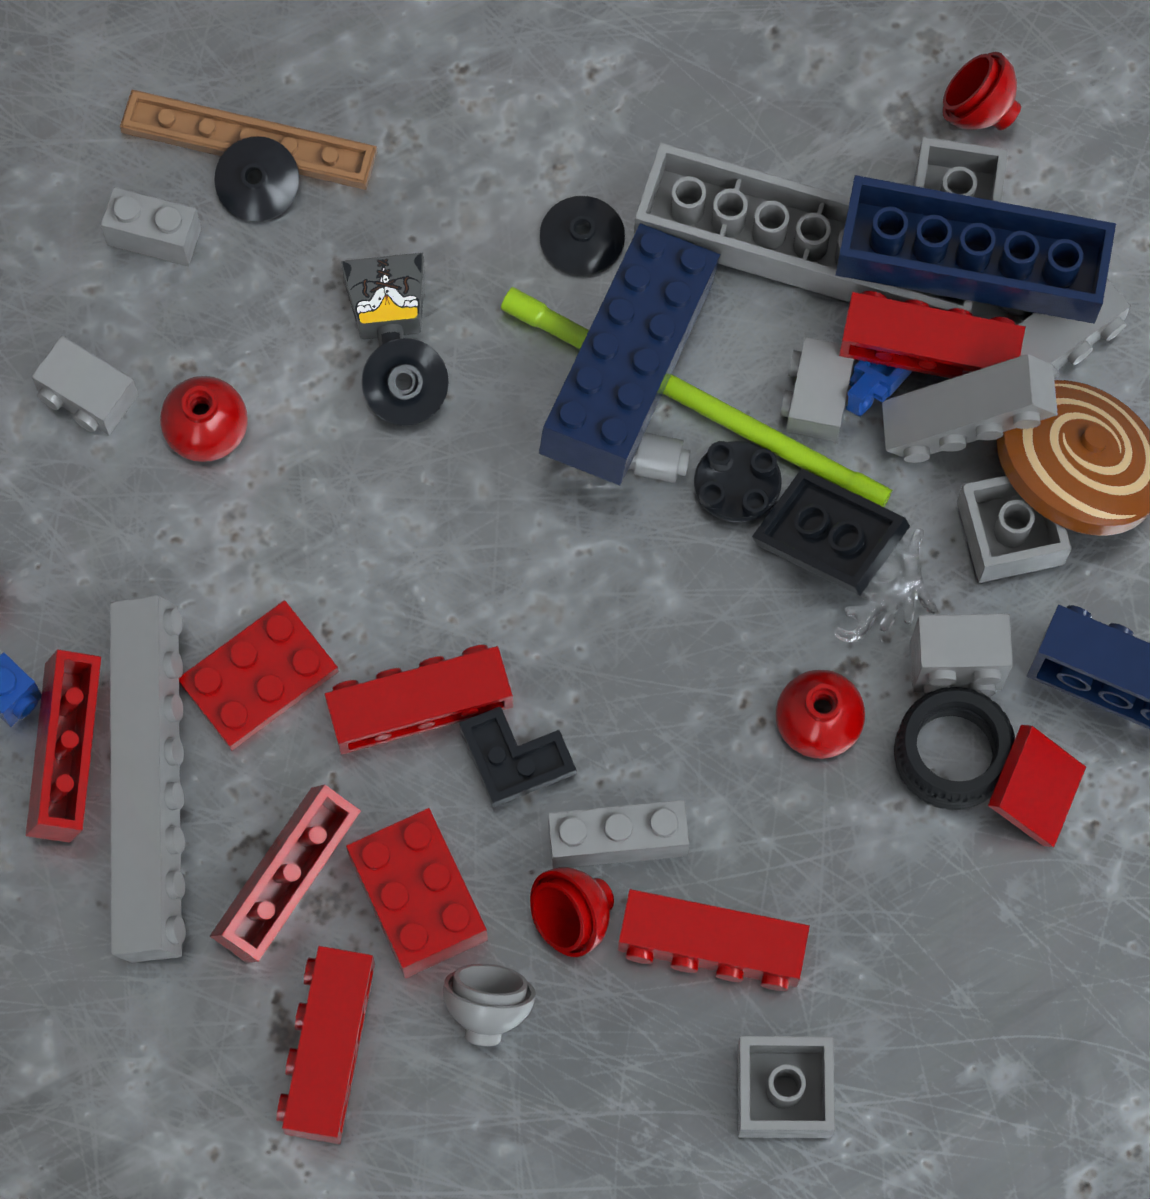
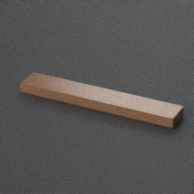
[120,90,377,190]

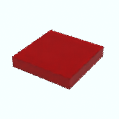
[988,725,1086,847]

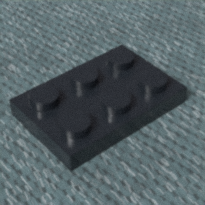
[752,468,910,596]

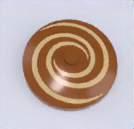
[997,380,1150,536]

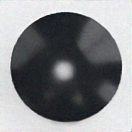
[694,441,782,522]

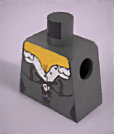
[341,252,425,346]

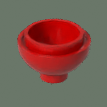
[943,52,1021,131]
[160,376,248,462]
[776,670,865,759]
[530,867,614,957]

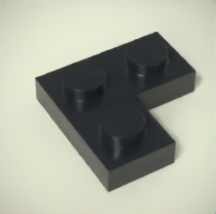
[459,706,577,808]

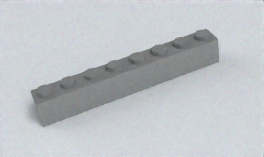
[110,595,186,963]

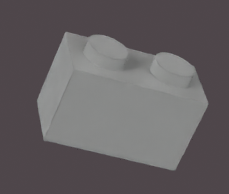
[101,187,201,267]
[32,335,139,435]
[780,337,854,442]

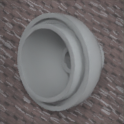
[443,964,536,1046]

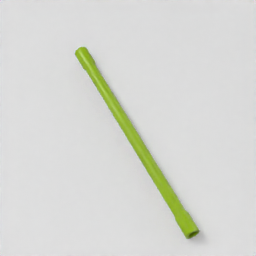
[501,287,893,507]

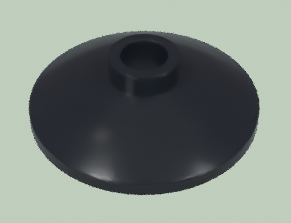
[214,136,300,222]
[540,196,625,277]
[361,338,449,426]

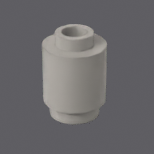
[629,433,691,483]

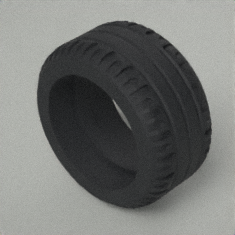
[894,687,1015,810]

